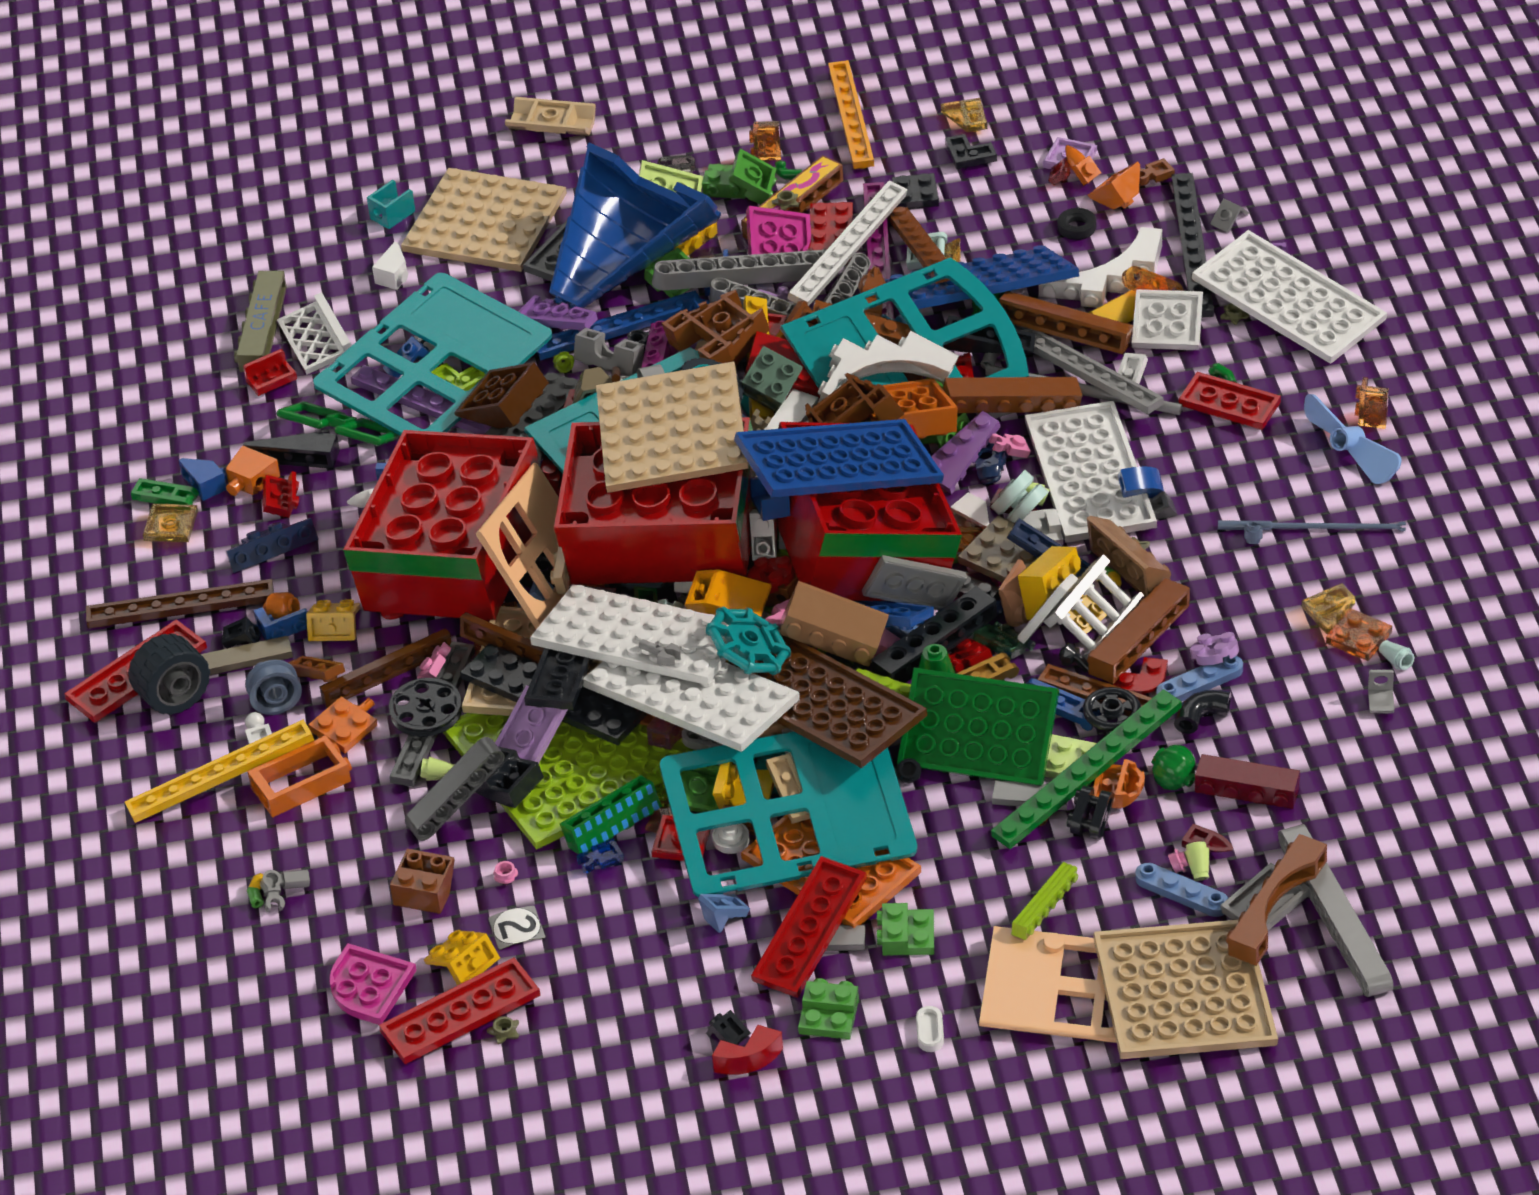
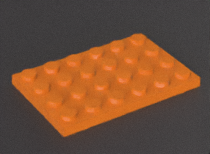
[741,815,921,928]

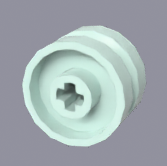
[990,470,1049,523]

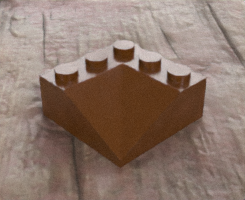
[454,362,549,429]

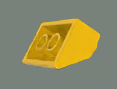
[1017,546,1081,620]

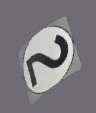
[488,906,545,950]

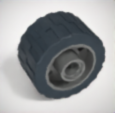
[128,633,210,715]

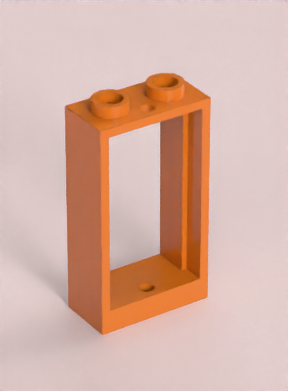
[247,735,352,818]

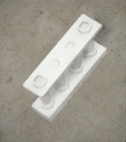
[1043,555,1144,660]

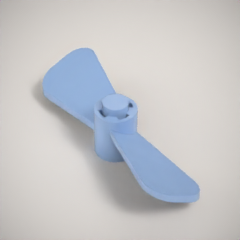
[1304,394,1402,484]

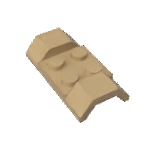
[505,97,596,136]

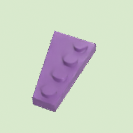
[518,295,598,331]
[931,411,1000,495]

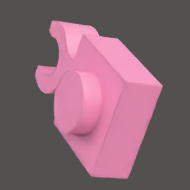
[988,434,1031,458]
[417,642,451,679]

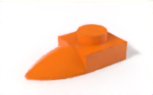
[1065,145,1101,186]

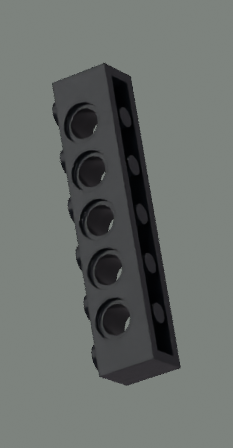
[871,586,997,683]

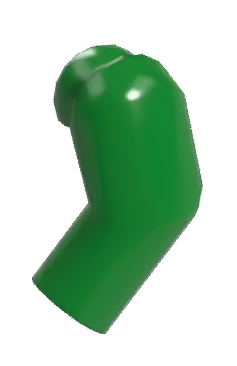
[775,161,802,180]
[1208,363,1237,383]

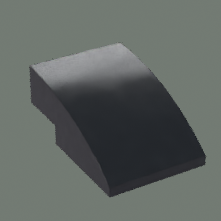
[475,746,544,808]

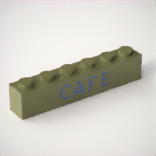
[234,271,287,372]

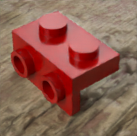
[243,349,297,396]
[263,471,299,518]

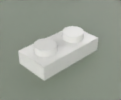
[1118,353,1148,384]

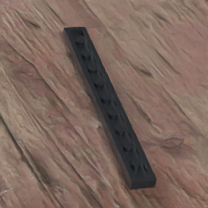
[1171,173,1214,318]

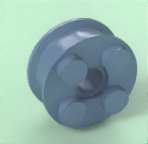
[245,660,302,715]

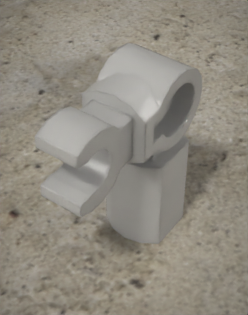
[260,870,310,912]

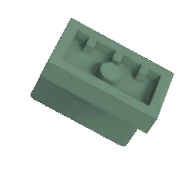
[741,346,803,412]

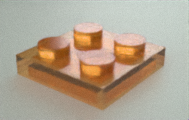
[1326,608,1392,661]

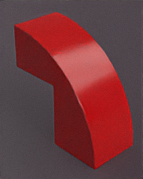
[712,1025,783,1075]

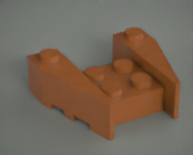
[662,290,770,366]
[805,373,905,423]

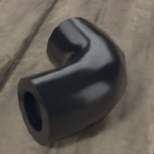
[1174,690,1231,734]

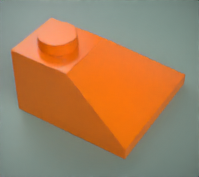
[1088,161,1140,210]

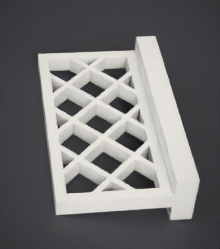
[277,292,352,375]

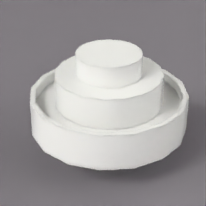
[712,823,749,854]

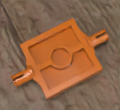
[308,696,378,754]

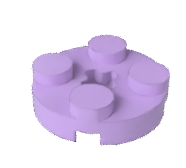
[1190,632,1239,665]

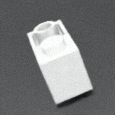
[749,509,778,560]

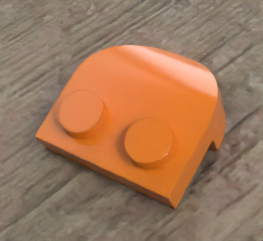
[1093,759,1145,808]

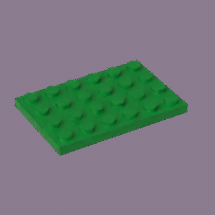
[897,668,1060,786]

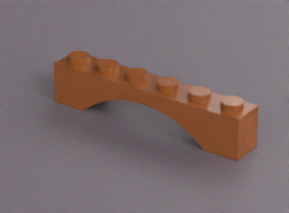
[1226,834,1327,966]

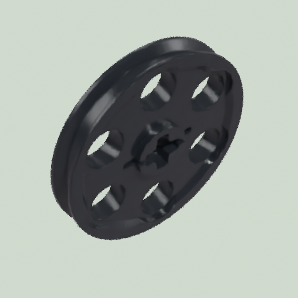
[389,678,462,737]

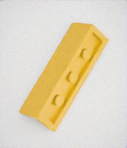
[1089,275,1168,323]

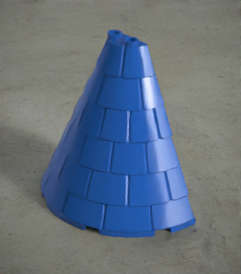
[549,142,721,308]

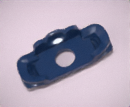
[975,443,1006,485]

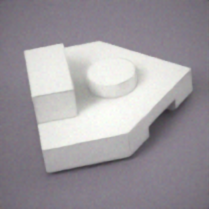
[1023,508,1063,545]

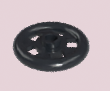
[1082,687,1141,732]

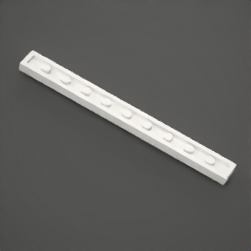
[787,180,908,306]

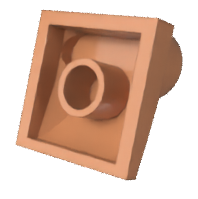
[998,559,1030,627]

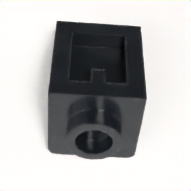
[222,617,261,649]
[706,1010,751,1045]

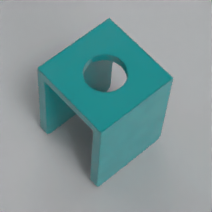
[367,180,415,229]

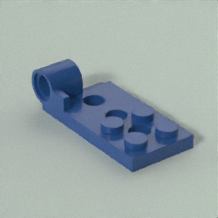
[854,601,934,630]

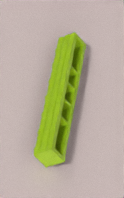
[1011,862,1078,940]

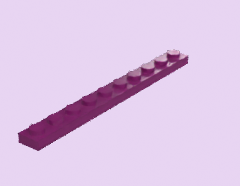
[863,182,894,319]

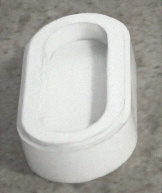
[916,1006,944,1052]

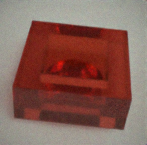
[1048,157,1071,185]

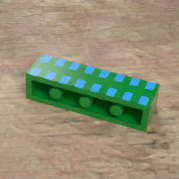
[560,775,662,856]

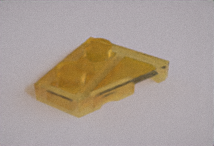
[940,98,988,132]
[1302,583,1356,635]

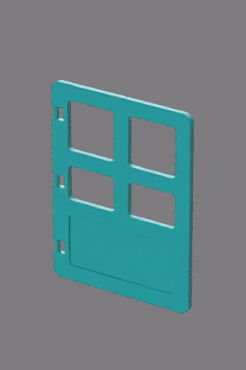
[313,273,552,436]
[660,732,917,897]

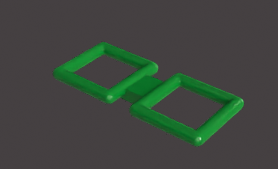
[276,401,400,446]

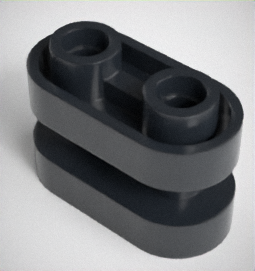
[1067,786,1114,840]

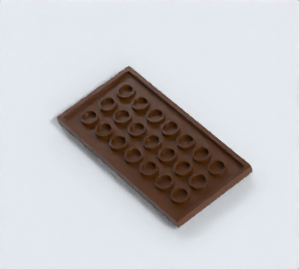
[735,635,927,768]

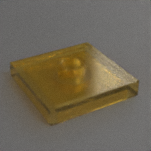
[143,504,198,542]

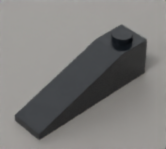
[943,315,1036,354]
[243,432,340,469]

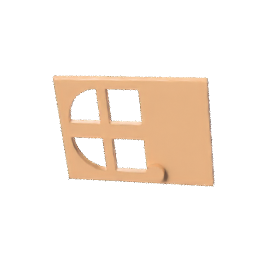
[476,463,571,629]
[979,926,1117,1043]

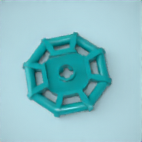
[706,607,791,675]

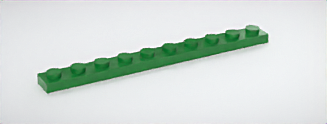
[991,689,1182,849]

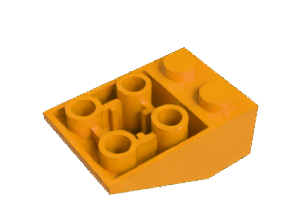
[685,569,771,617]

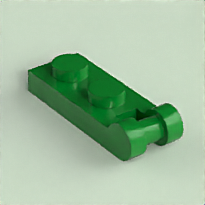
[131,478,199,512]

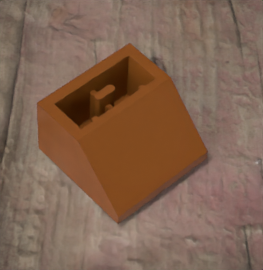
[390,849,455,914]

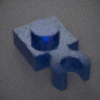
[576,838,624,873]

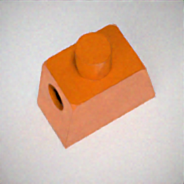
[226,446,280,496]

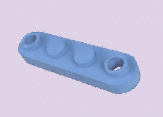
[1156,655,1243,701]
[1135,863,1228,917]

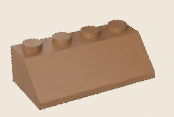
[1087,516,1171,598]
[779,581,889,667]

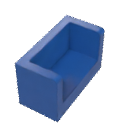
[749,477,790,521]

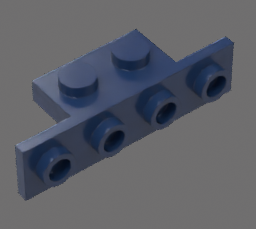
[226,518,319,573]

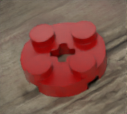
[747,556,795,593]

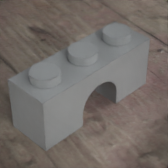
[574,328,644,376]

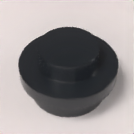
[897,758,921,783]

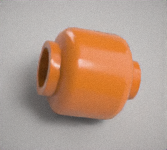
[263,592,300,620]

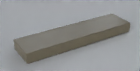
[201,636,293,675]

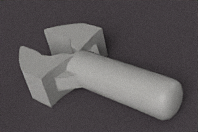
[639,639,681,665]

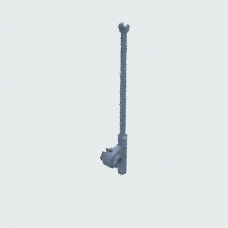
[1218,520,1406,544]

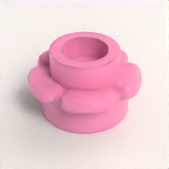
[1168,849,1189,873]
[493,861,518,884]

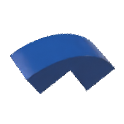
[1117,466,1164,499]

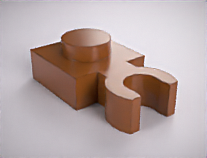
[1140,158,1175,186]

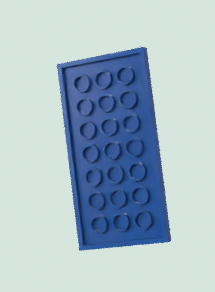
[885,245,1079,309]
[734,419,944,498]

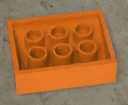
[863,378,958,439]

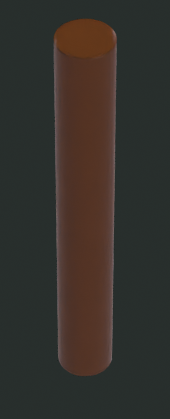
[611,366,620,382]

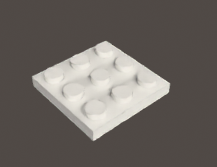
[1132,289,1203,350]

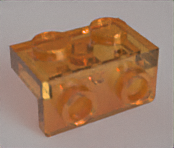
[749,121,781,160]
[1355,377,1389,429]

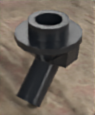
[1059,643,1089,673]

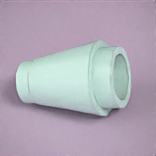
[1379,640,1414,670]

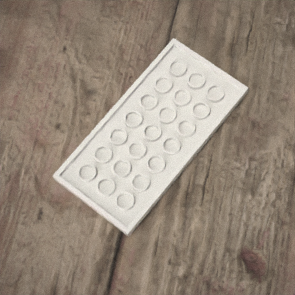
[1192,230,1387,364]
[1025,401,1157,543]
[531,584,729,685]
[583,661,800,752]

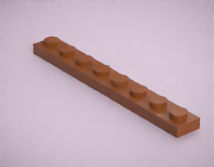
[887,207,950,284]

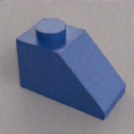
[179,458,227,501]

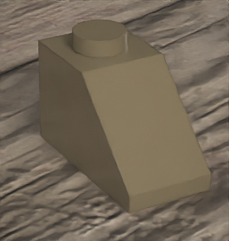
[573,367,612,404]

